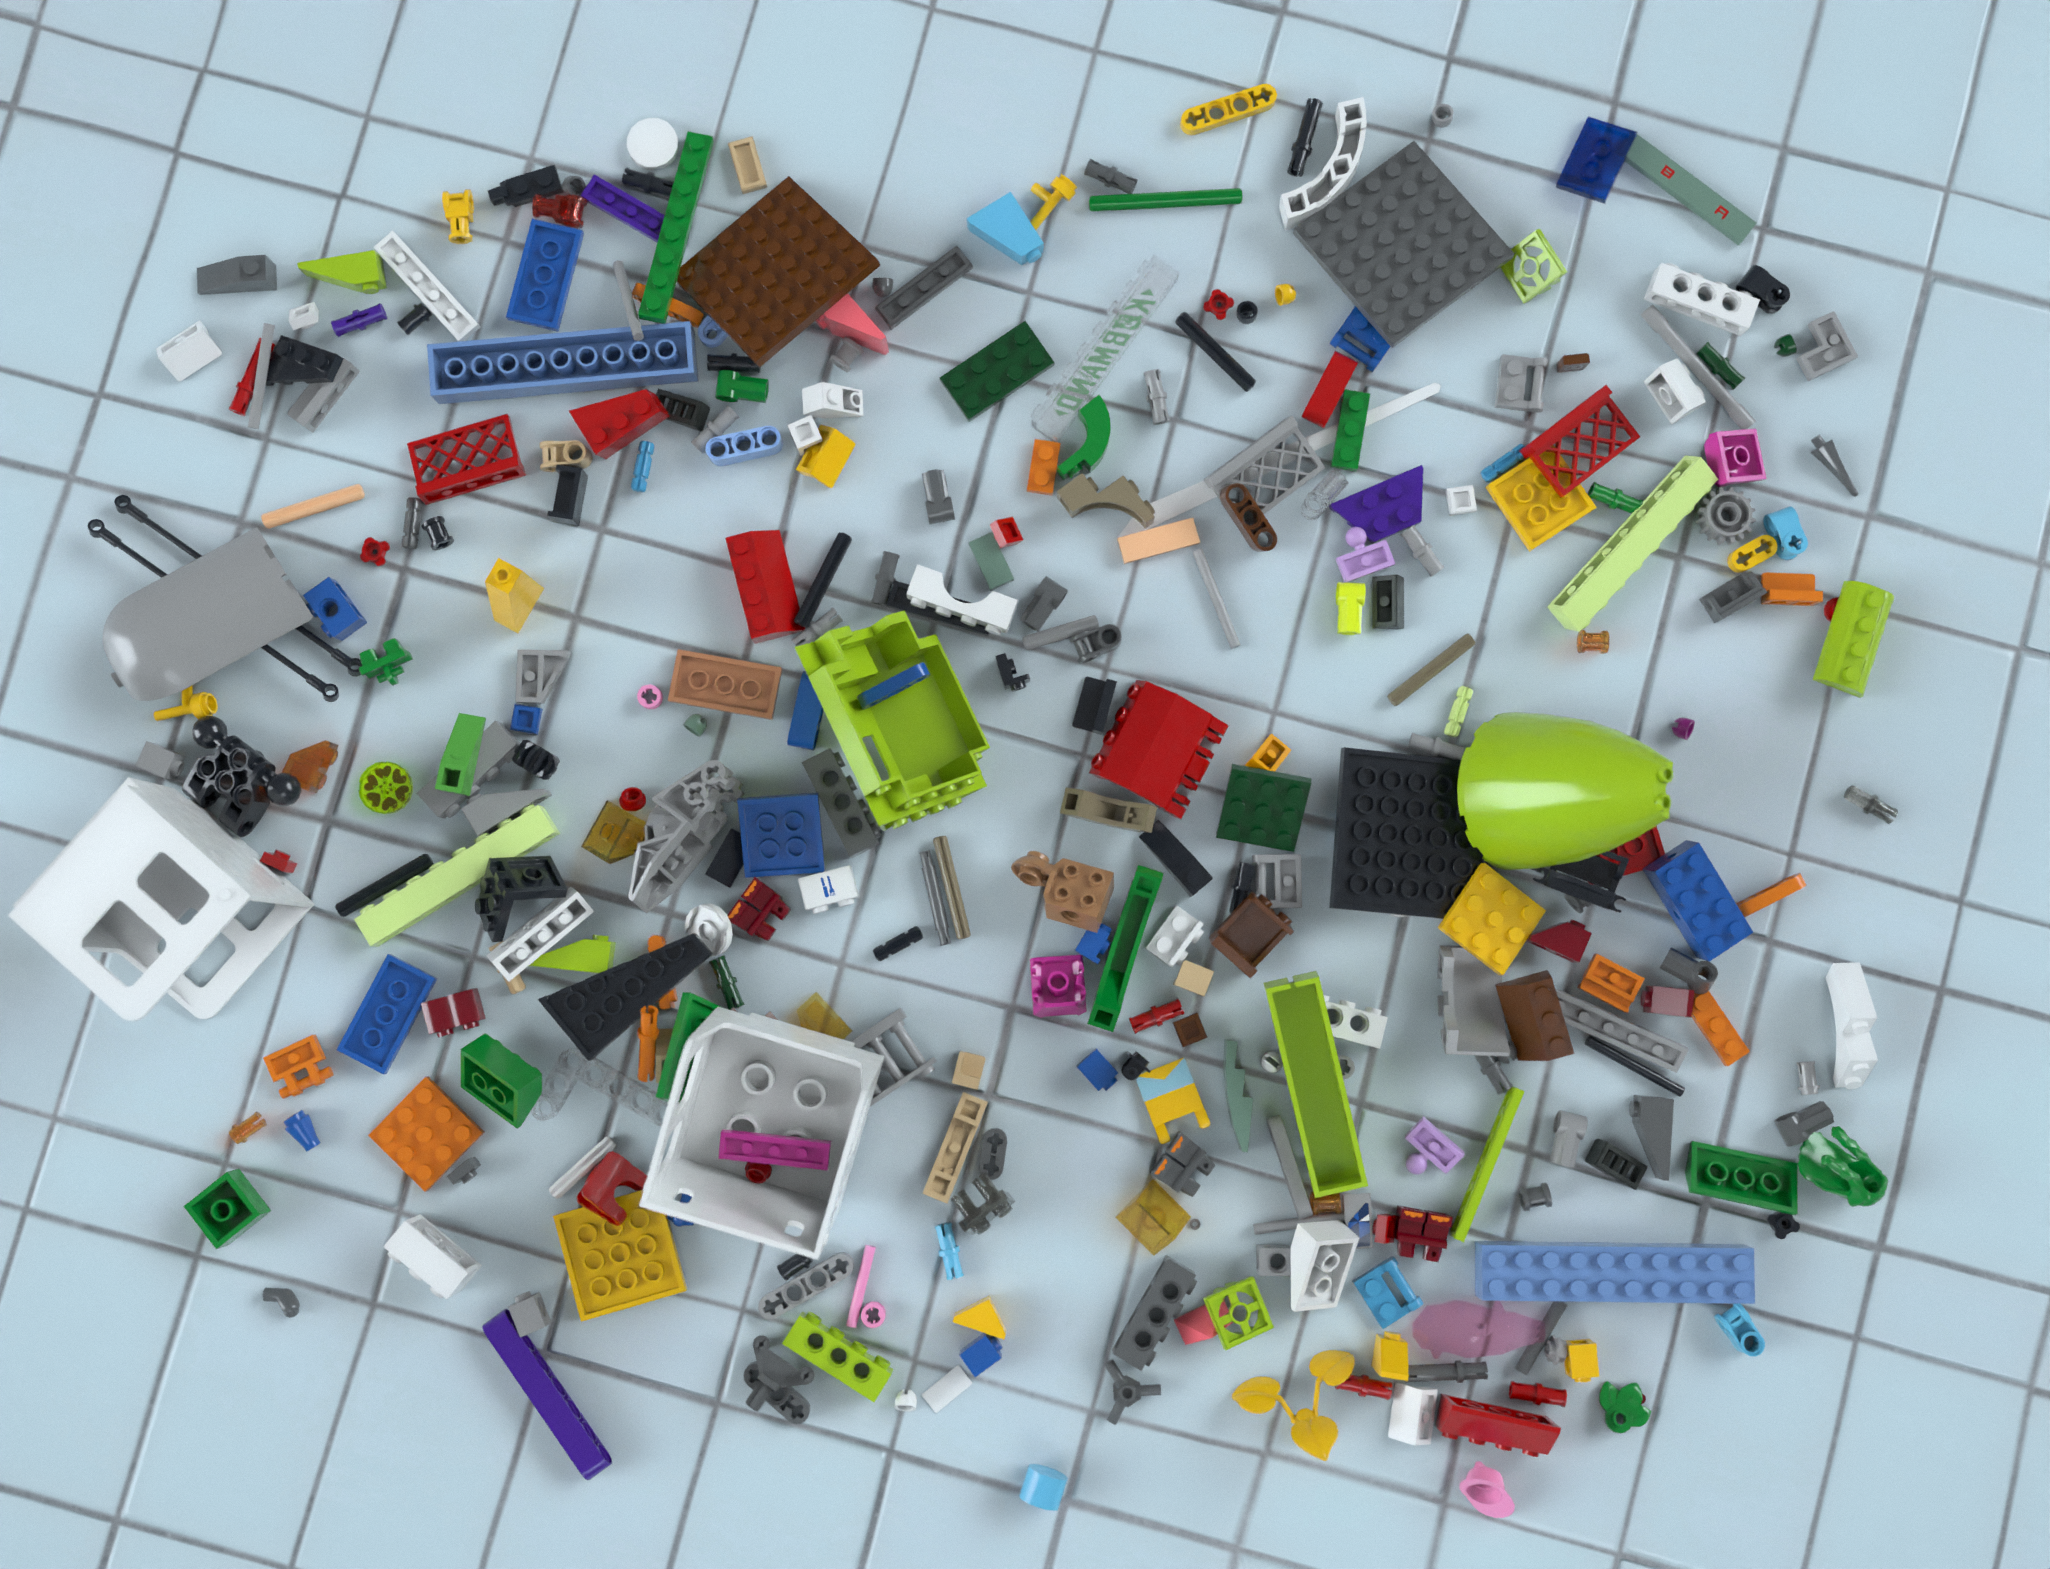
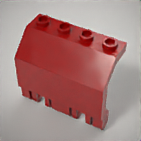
[1089,680,1229,820]

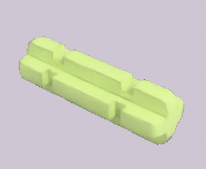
[1444,686,1473,737]

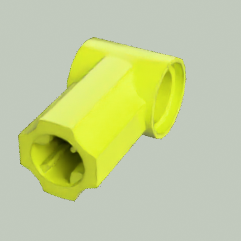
[1336,582,1366,635]

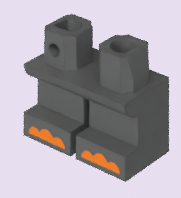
[1150,1131,1215,1197]

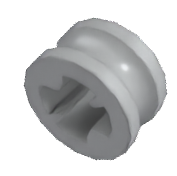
[1338,1055,1355,1080]

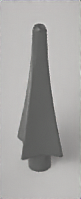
[1810,434,1858,497]

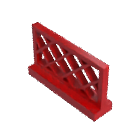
[1520,385,1641,498]
[407,414,526,505]

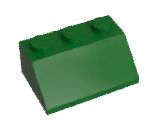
[461,1033,542,1129]

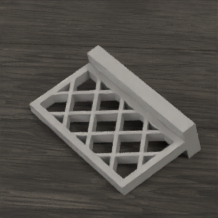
[1204,416,1326,525]

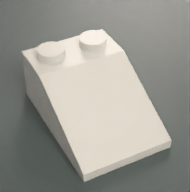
[1291,1220,1359,1312]

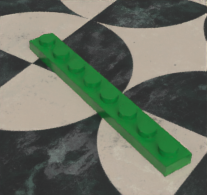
[638,131,714,324]

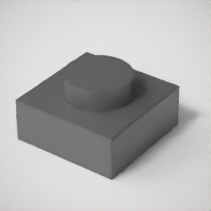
[447,1157,481,1185]

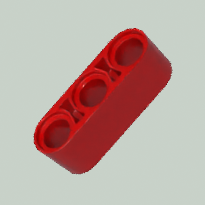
[1301,351,1358,429]

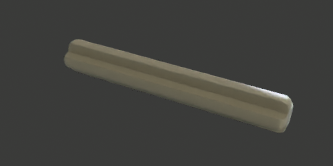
[1387,634,1475,706]
[933,836,971,939]

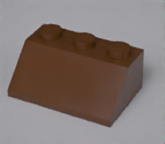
[1495,970,1575,1061]

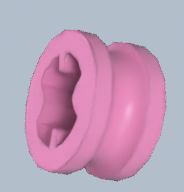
[637,684,663,709]
[861,1302,886,1328]

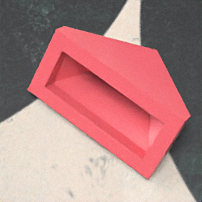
[1174,1300,1233,1345]

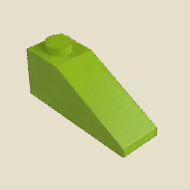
[297,250,387,294]
[529,934,616,973]

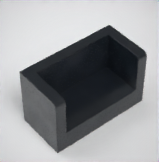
[547,465,588,526]

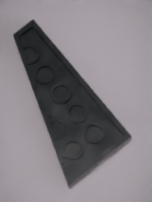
[537,933,713,1061]

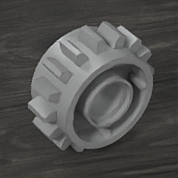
[1695,487,1756,545]

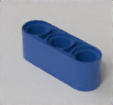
[787,671,824,751]

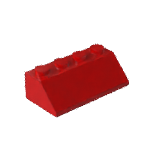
[725,530,806,644]
[1435,1394,1561,1457]

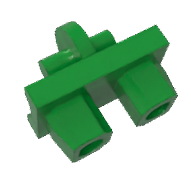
[359,638,413,686]

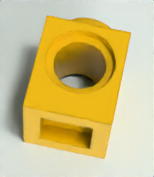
[1564,1339,1599,1382]

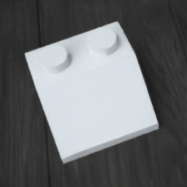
[1644,358,1706,425]

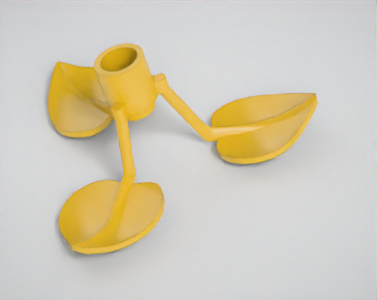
[1232,1350,1355,1461]

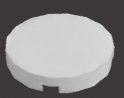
[627,118,679,170]
[685,904,733,957]

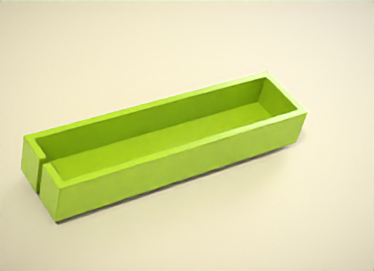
[1263,971,1368,1198]

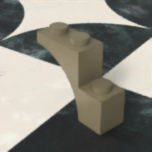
[1057,473,1155,529]

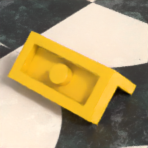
[796,425,855,488]

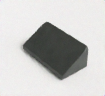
[1372,574,1404,629]

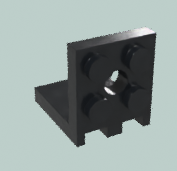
[475,856,568,942]

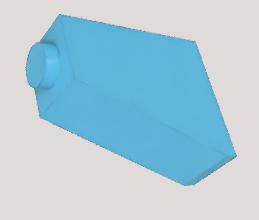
[967,192,1044,265]

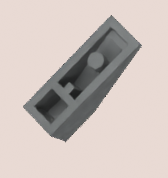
[197,255,277,295]
[1629,1095,1674,1181]

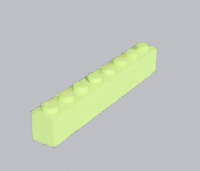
[1547,455,1718,632]
[354,804,560,947]

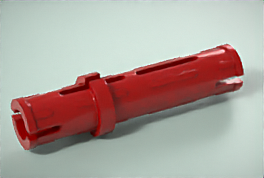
[229,338,275,416]

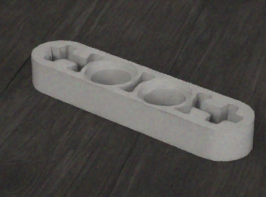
[1266,1115,1313,1220]
[758,1252,854,1320]

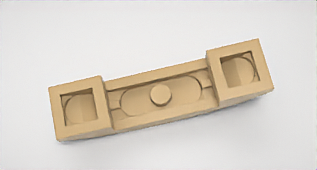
[922,1092,988,1204]

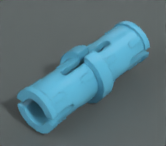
[935,1222,964,1280]

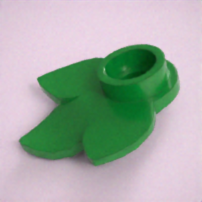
[1599,1381,1651,1433]

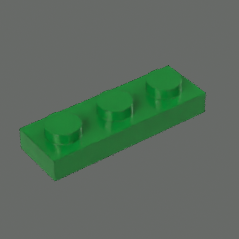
[1331,389,1370,472]

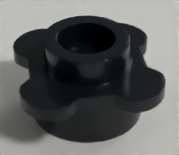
[1767,1212,1800,1239]

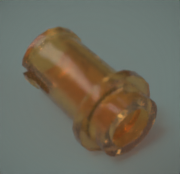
[229,1111,267,1144]

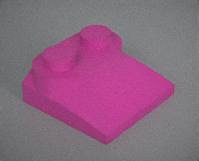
[1704,428,1767,487]

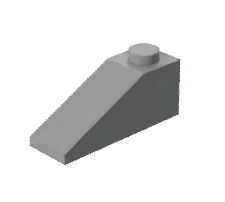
[461,789,552,836]

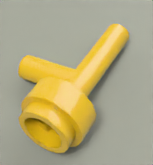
[1030,174,1077,230]
[153,685,218,721]

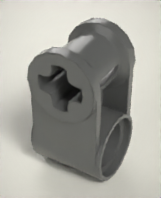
[1069,624,1122,664]

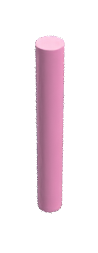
[846,1245,876,1328]

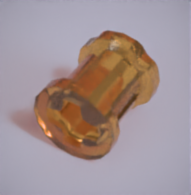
[1577,630,1609,654]
[1310,1191,1341,1216]

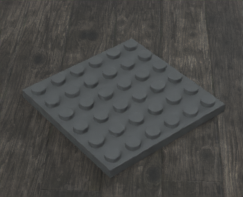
[1293,141,1514,348]

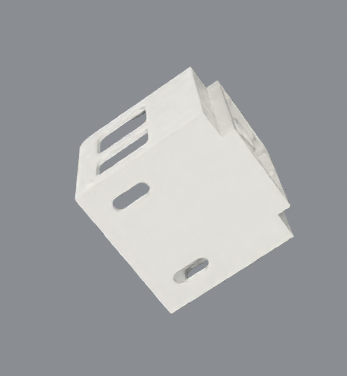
[8,777,314,1021]
[639,1007,884,1260]

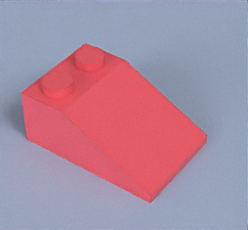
[815,293,889,355]

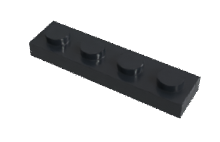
[887,580,989,636]

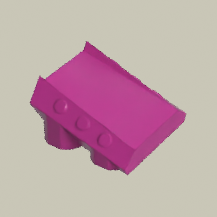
[1030,955,1087,1018]

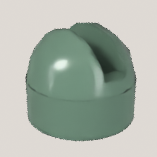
[683,714,707,737]

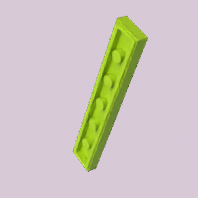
[1449,1087,1525,1242]

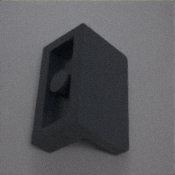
[1072,676,1117,735]

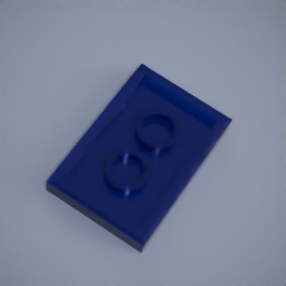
[1556,117,1637,204]

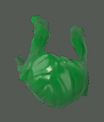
[1797,1126,1888,1207]

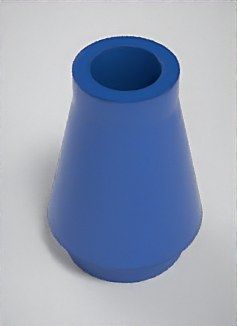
[283,1110,321,1152]

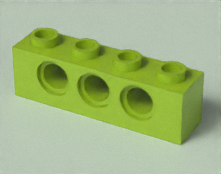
[782,1311,893,1402]

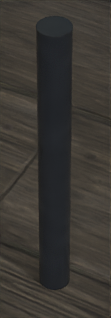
[1585,1036,1685,1097]

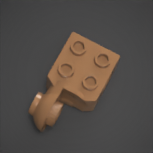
[1011,851,1114,933]

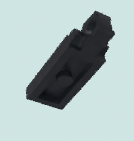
[488,165,564,207]

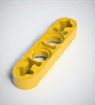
[1180,84,1277,135]

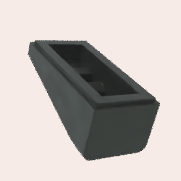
[656,388,710,431]
[1585,1138,1648,1190]

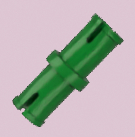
[1588,482,1643,514]

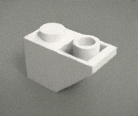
[802,382,864,419]

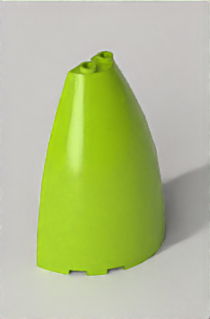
[1457,712,1673,870]

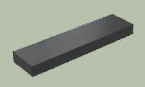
[875,246,973,330]

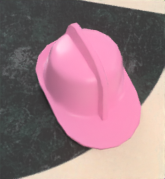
[1459,1461,1515,1518]

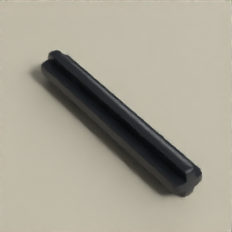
[1175,312,1256,392]
[794,532,852,628]
[335,854,434,917]

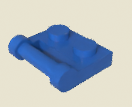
[1329,306,1391,373]

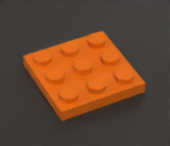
[368,1076,485,1192]

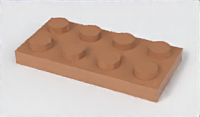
[668,649,783,720]

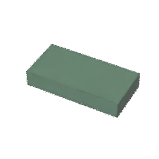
[968,532,1014,591]

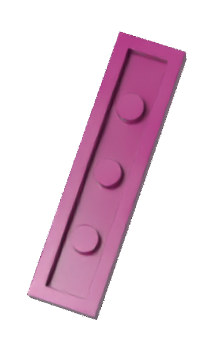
[718,1129,831,1170]

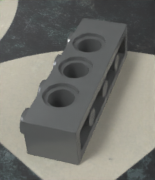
[802,748,881,858]
[1112,1255,1197,1371]

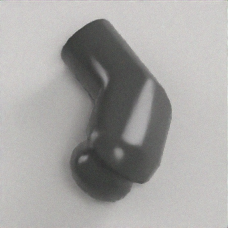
[263,1288,300,1318]

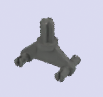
[745,1335,814,1411]

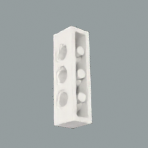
[1644,263,1760,336]
[486,887,594,982]
[1324,995,1388,1049]

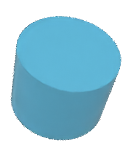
[1019,1464,1068,1511]

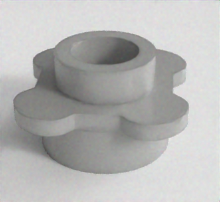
[1544,1335,1567,1365]

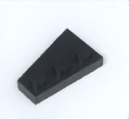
[266,335,344,386]

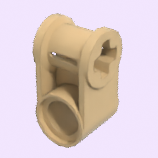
[539,440,593,472]

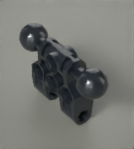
[182,716,302,837]

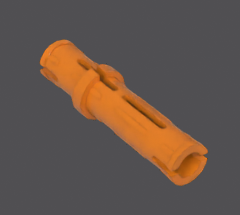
[637,1006,659,1082]

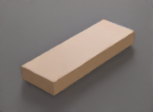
[1117,517,1200,564]

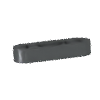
[743,1361,810,1424]

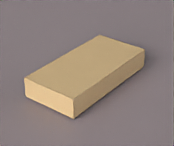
[728,136,767,194]

